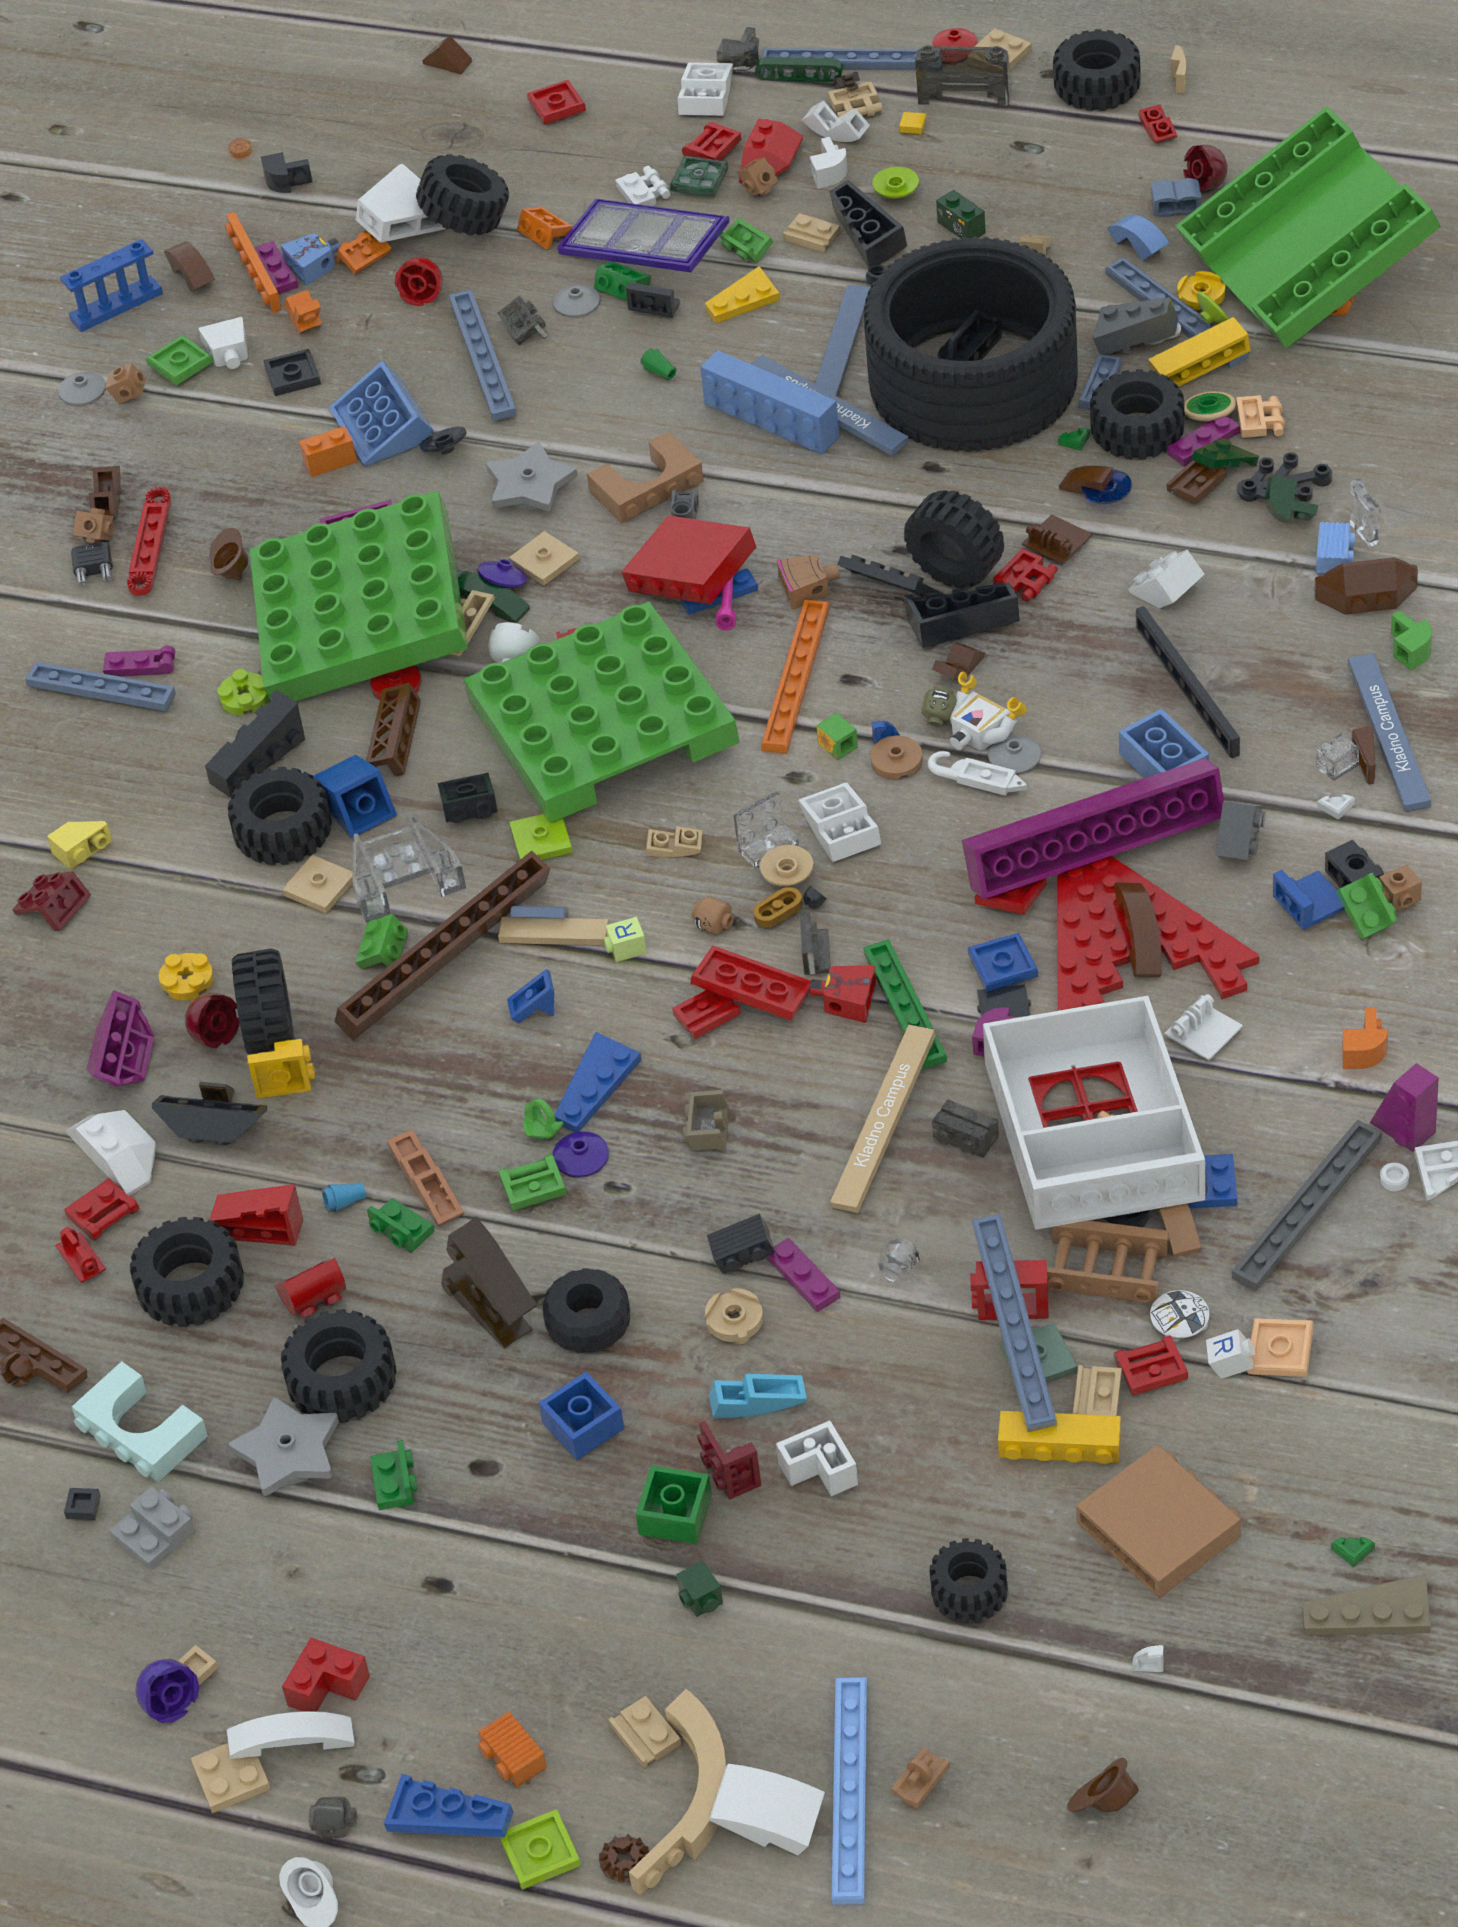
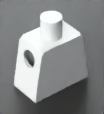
[198,317,248,369]

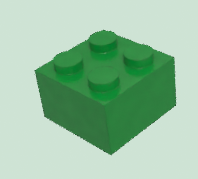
[636,1465,712,1544]

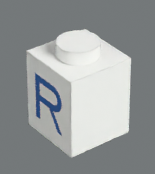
[1206,1329,1255,1379]

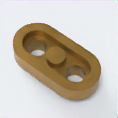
[753,887,802,928]

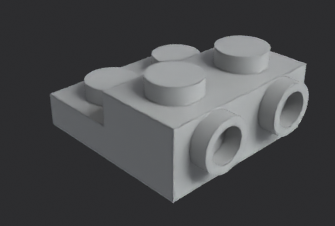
[109,1486,195,1570]

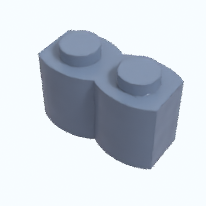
[1151,178,1201,217]

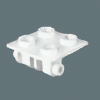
[1164,994,1243,1061]

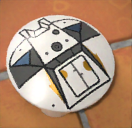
[1150,1290,1209,1342]

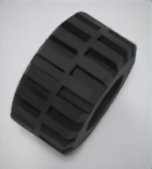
[929,1538,1008,1623]

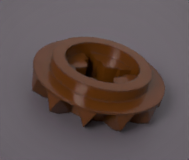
[599,1834,649,1882]

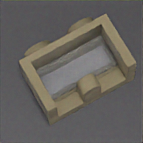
[683,1090,730,1153]

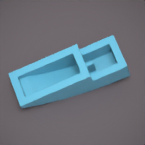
[709,1374,807,1418]

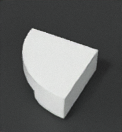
[1317,794,1355,820]
[1132,1645,1164,1672]

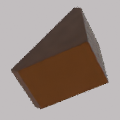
[422,35,472,74]

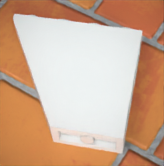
[356,164,446,242]

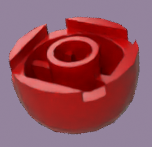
[394,257,443,306]

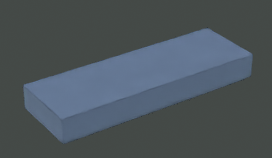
[1078,354,1123,410]

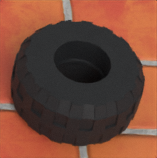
[542,1268,630,1353]

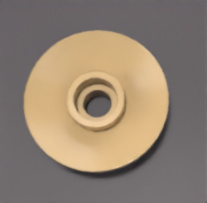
[760,845,814,887]

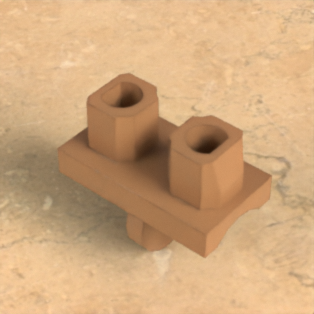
[891,1747,950,1809]

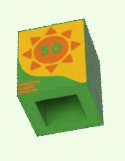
[816,713,858,760]

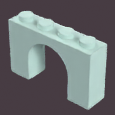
[72,1361,208,1482]

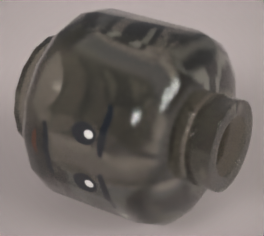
[309,1797,358,1838]

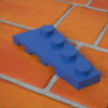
[554,1032,642,1133]
[384,1774,513,1837]

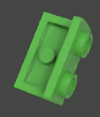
[719,217,774,264]
[355,914,408,969]

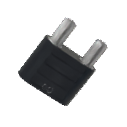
[71,542,113,586]

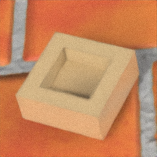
[178,1645,218,1685]

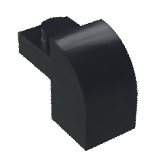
[261,152,313,193]

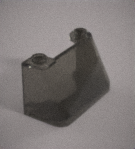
[915,45,1012,106]

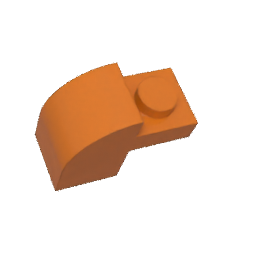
[284,290,323,333]
[1342,1008,1388,1069]

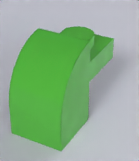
[1391,610,1432,671]

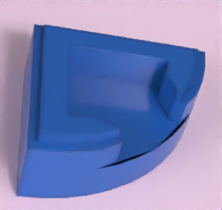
[871,721,900,744]

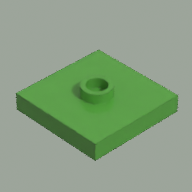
[146,335,213,386]

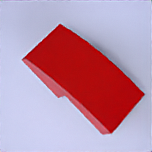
[1138,104,1177,143]

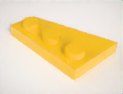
[705,266,780,324]

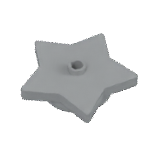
[486,442,578,512]
[229,1397,339,1496]

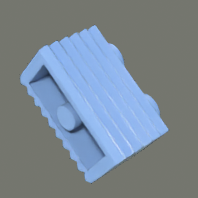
[1316,521,1355,574]

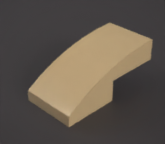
[1171,45,1187,94]

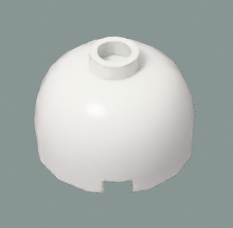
[488,622,541,663]

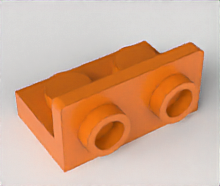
[517,207,572,249]
[336,231,392,275]

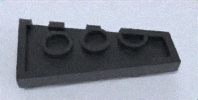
[837,554,944,597]

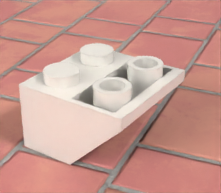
[1128,550,1204,608]

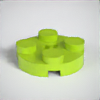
[217,669,269,715]

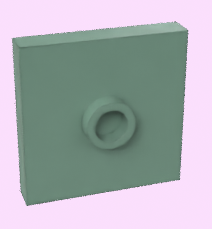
[1000,1323,1077,1383]

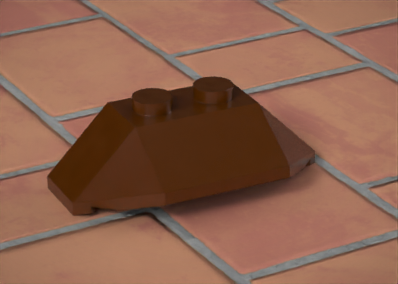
[1314,557,1418,615]

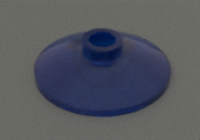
[1082,470,1132,504]

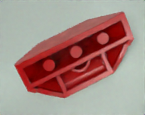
[739,118,803,183]

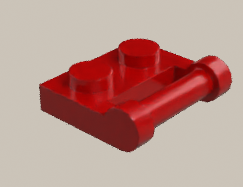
[682,122,742,165]
[64,1178,140,1241]
[1114,1335,1188,1396]

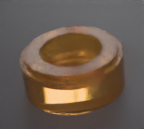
[228,138,252,159]

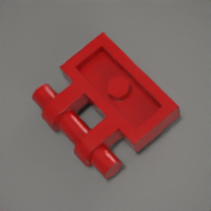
[993,548,1058,602]

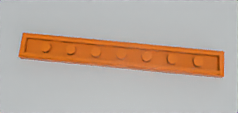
[761,600,830,754]

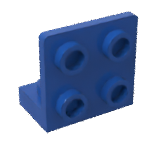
[1273,870,1345,930]

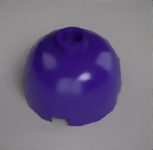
[135,1659,199,1723]

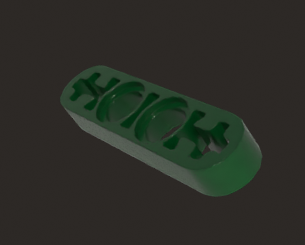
[755,57,843,82]

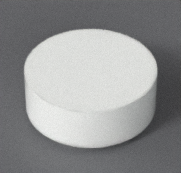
[1380,1163,1409,1191]

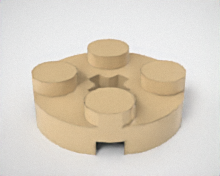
[705,1288,764,1344]

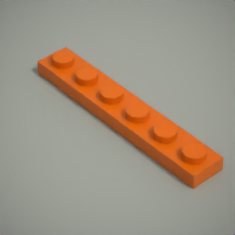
[225,212,281,313]

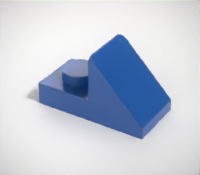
[507,969,554,1023]

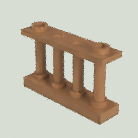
[1047,1221,1169,1303]

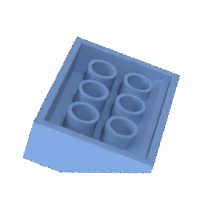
[329,360,434,466]

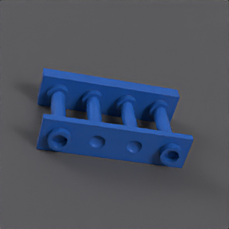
[60,239,163,332]

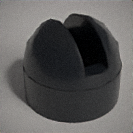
[803,885,827,909]

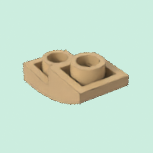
[645,826,703,857]

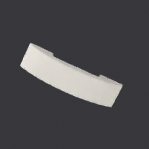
[227,1712,355,1759]

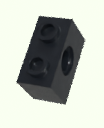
[1325,840,1384,888]

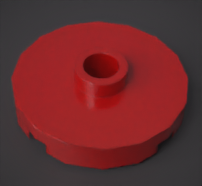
[370,665,422,700]

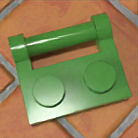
[498,1154,567,1211]

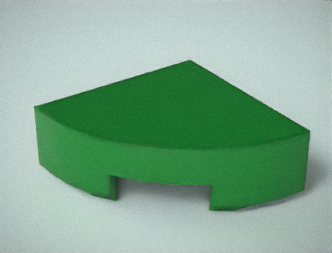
[1058,428,1090,451]
[1331,1537,1375,1567]

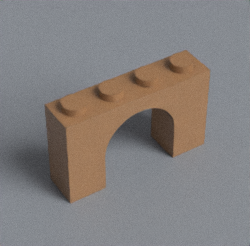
[587,432,704,524]

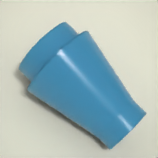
[322,1182,366,1212]

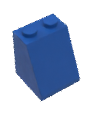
[313,755,397,838]

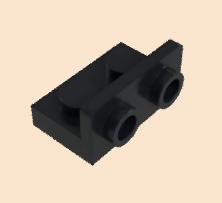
[626,282,680,318]

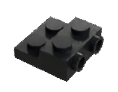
[437,772,498,823]

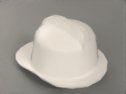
[279,1857,338,1927]

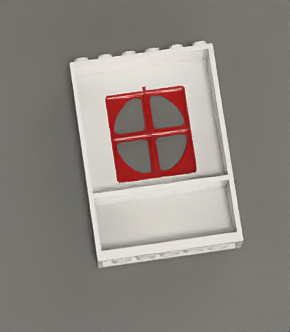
[983,996,1205,1230]

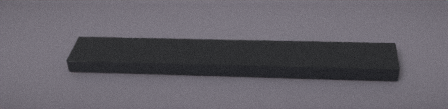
[1136,606,1240,758]

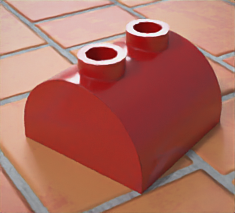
[275,1258,346,1318]

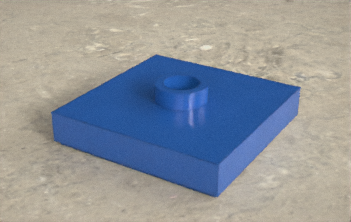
[968,933,1038,992]

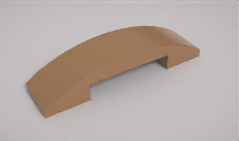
[1157,1203,1201,1258]

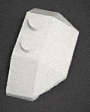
[66,1110,156,1196]

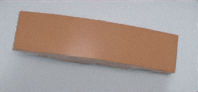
[387,1129,464,1226]

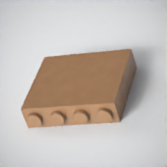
[1076,1444,1241,1599]

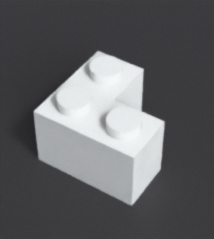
[776,1421,858,1496]

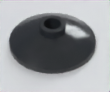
[420,427,467,455]

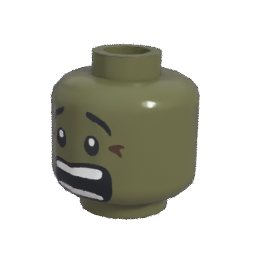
[921,686,957,727]

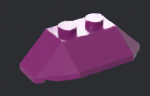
[86,990,154,1087]

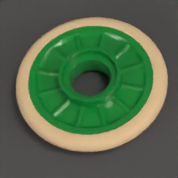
[1185,391,1236,421]

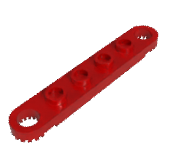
[127,487,171,596]

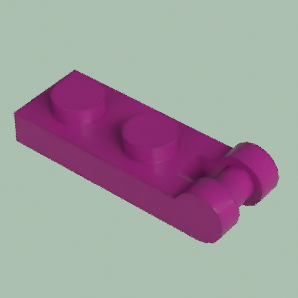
[103,645,176,677]

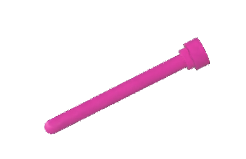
[715,577,736,631]

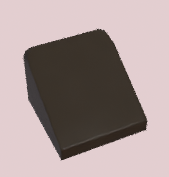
[199,1082,234,1102]

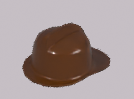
[210,528,249,581]
[1067,1758,1139,1812]

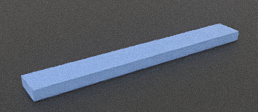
[832,1677,867,1905]

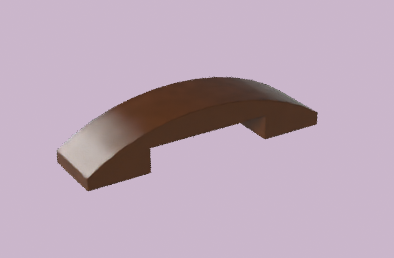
[1113,882,1162,977]

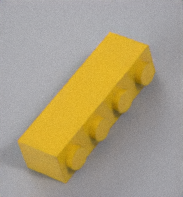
[1148,317,1251,386]
[998,1411,1121,1464]

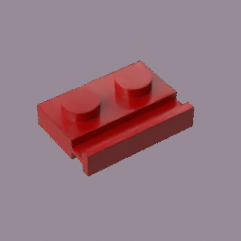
[672,990,741,1039]

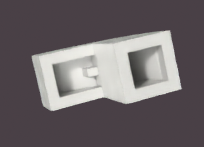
[802,100,870,142]

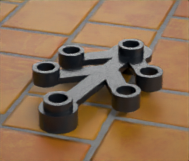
[1237,452,1332,502]

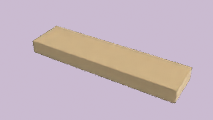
[498,917,609,946]

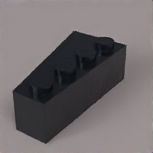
[829,180,907,268]
[904,583,1020,648]
[205,689,305,797]

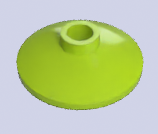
[872,167,919,199]
[1196,291,1229,325]

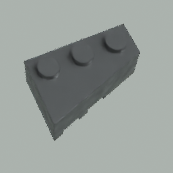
[1093,297,1179,355]

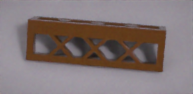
[366,683,421,776]

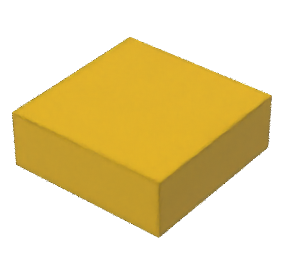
[899,112,927,134]

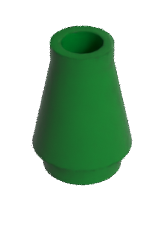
[640,348,677,380]

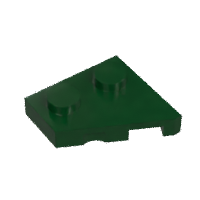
[1192,439,1259,469]

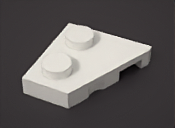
[1414,1141,1458,1201]

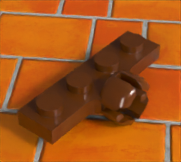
[0,1318,88,1393]

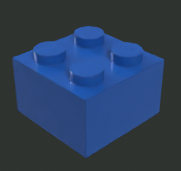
[538,1371,625,1460]

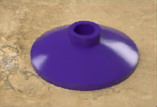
[477,559,527,587]
[553,1132,609,1178]

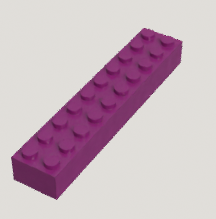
[962,758,1224,899]

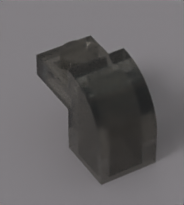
[716,27,759,72]

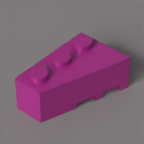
[1370,1063,1439,1152]

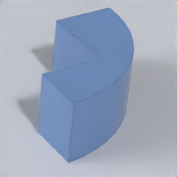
[1107,215,1169,261]

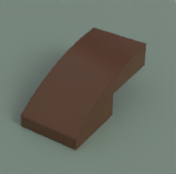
[1059,466,1114,494]

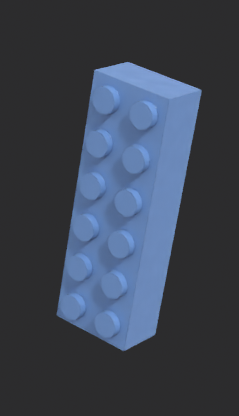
[700,350,839,455]

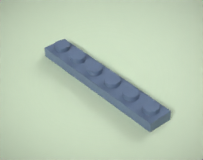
[25,662,176,711]

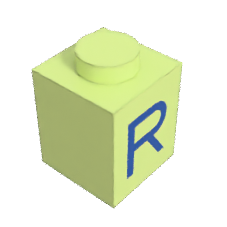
[603,917,647,962]

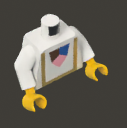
[950,672,1027,750]

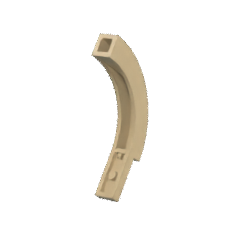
[629,1689,727,1895]

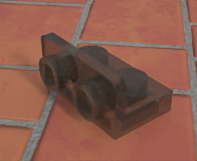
[498,295,548,346]
[799,912,831,975]

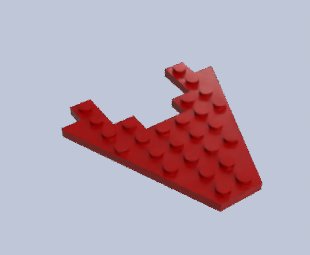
[1057,856,1259,1011]

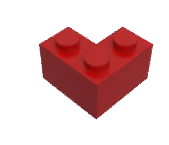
[282,1637,370,1712]

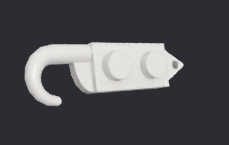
[927,751,1027,796]

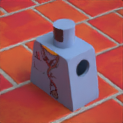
[281,234,340,285]

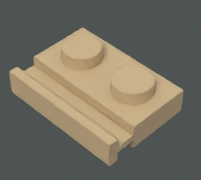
[783,213,841,253]
[1073,1365,1122,1416]
[608,1696,682,1769]

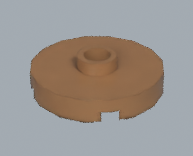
[870,735,923,780]

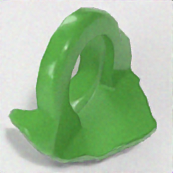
[523,1098,564,1140]

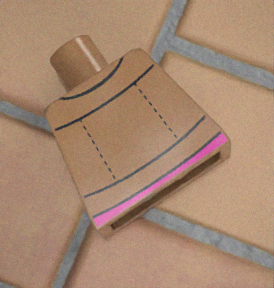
[777,555,840,610]

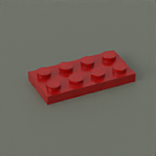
[690,945,811,1021]

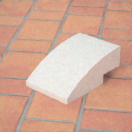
[678,63,733,116]
[798,782,881,862]
[709,1764,825,1855]

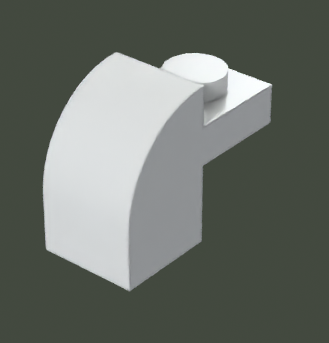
[810,137,848,189]

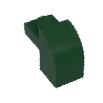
[1265,475,1318,522]

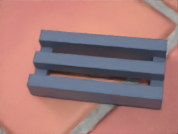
[511,906,569,918]

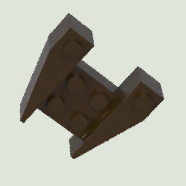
[441,1217,537,1349]

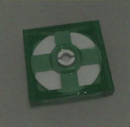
[670,156,729,197]

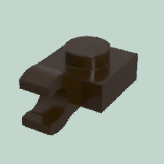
[832,72,860,92]

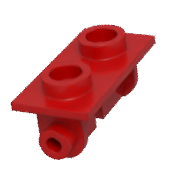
[55,1227,106,1283]

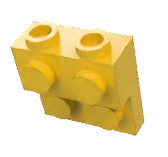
[247,1039,315,1099]

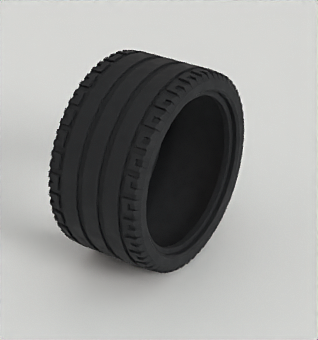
[864,237,1078,452]

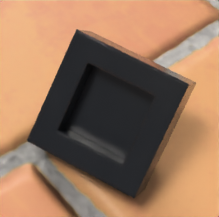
[64,1488,101,1520]

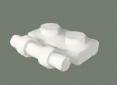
[615,166,670,206]

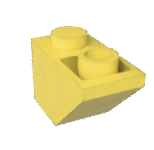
[47,821,112,870]

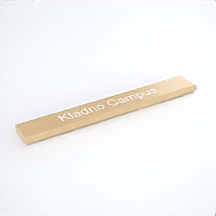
[830,1025,936,1213]

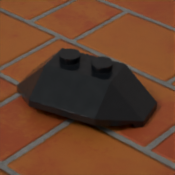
[937,310,1002,361]
[152,1095,267,1145]

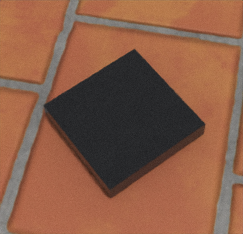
[263,349,321,396]

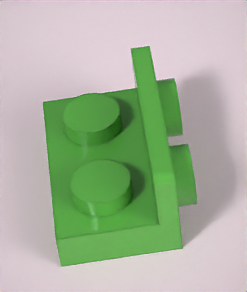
[1336,873,1397,940]

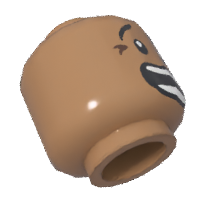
[692,896,734,935]

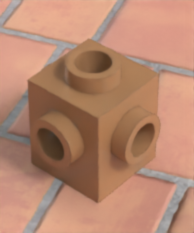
[737,157,778,196]
[105,363,146,404]
[73,508,114,543]
[1379,865,1422,911]

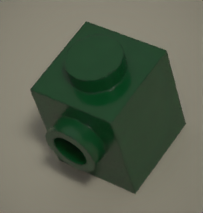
[676,1560,723,1617]

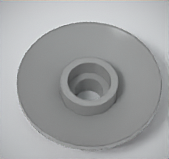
[553,284,600,317]
[58,372,106,406]
[988,735,1041,775]

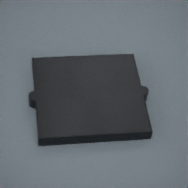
[977,984,1031,1018]

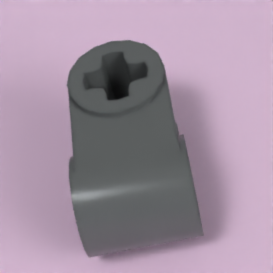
[670,490,699,519]

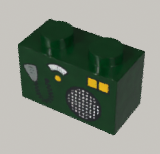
[936,190,986,239]

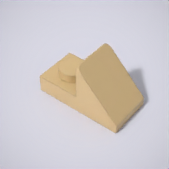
[1019,235,1051,257]

